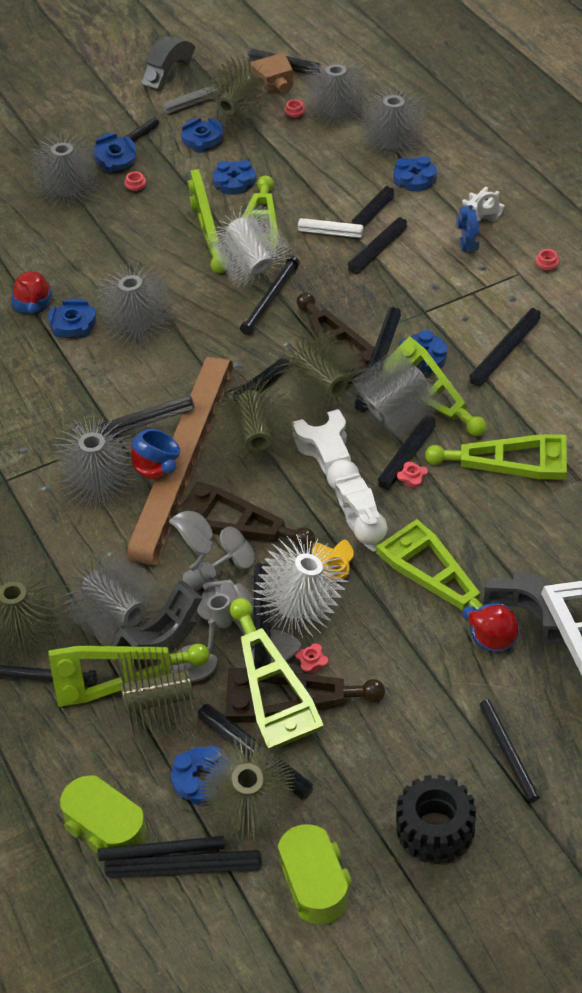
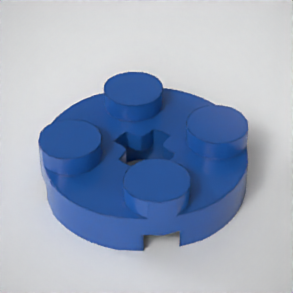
[181,118,223,153]
[93,133,136,173]
[394,156,437,191]
[212,160,256,195]
[456,205,479,252]
[48,299,97,338]
[399,330,447,373]
[171,746,231,806]

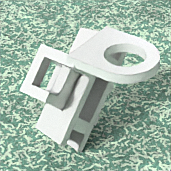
[462,187,505,223]

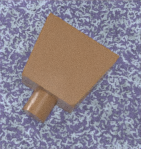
[250,52,293,94]

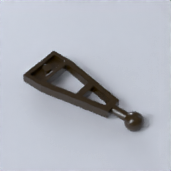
[297,292,375,384]
[173,481,315,549]
[225,667,385,723]

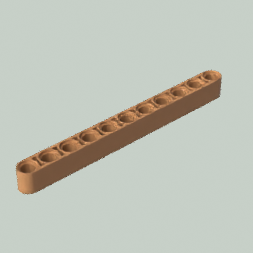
[127,357,233,566]

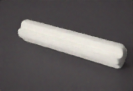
[298,218,364,238]

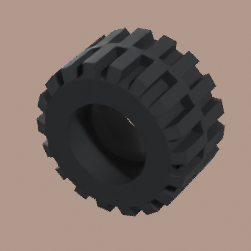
[396,775,476,864]

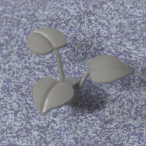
[169,511,255,632]
[170,578,302,682]

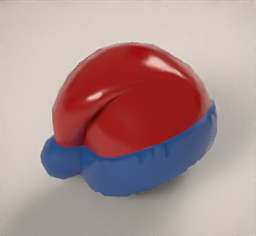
[11,271,52,314]
[130,429,181,479]
[462,603,519,652]

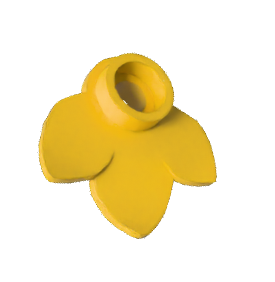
[311,539,354,581]

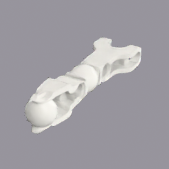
[291,409,388,552]

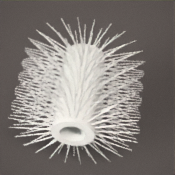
[208,203,292,287]
[251,536,348,638]

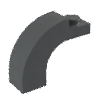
[141,36,196,91]
[484,571,572,644]
[111,582,202,668]

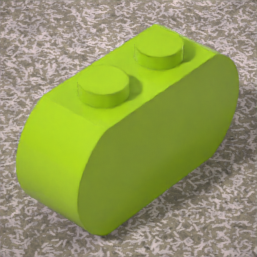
[60,775,147,854]
[278,824,352,925]

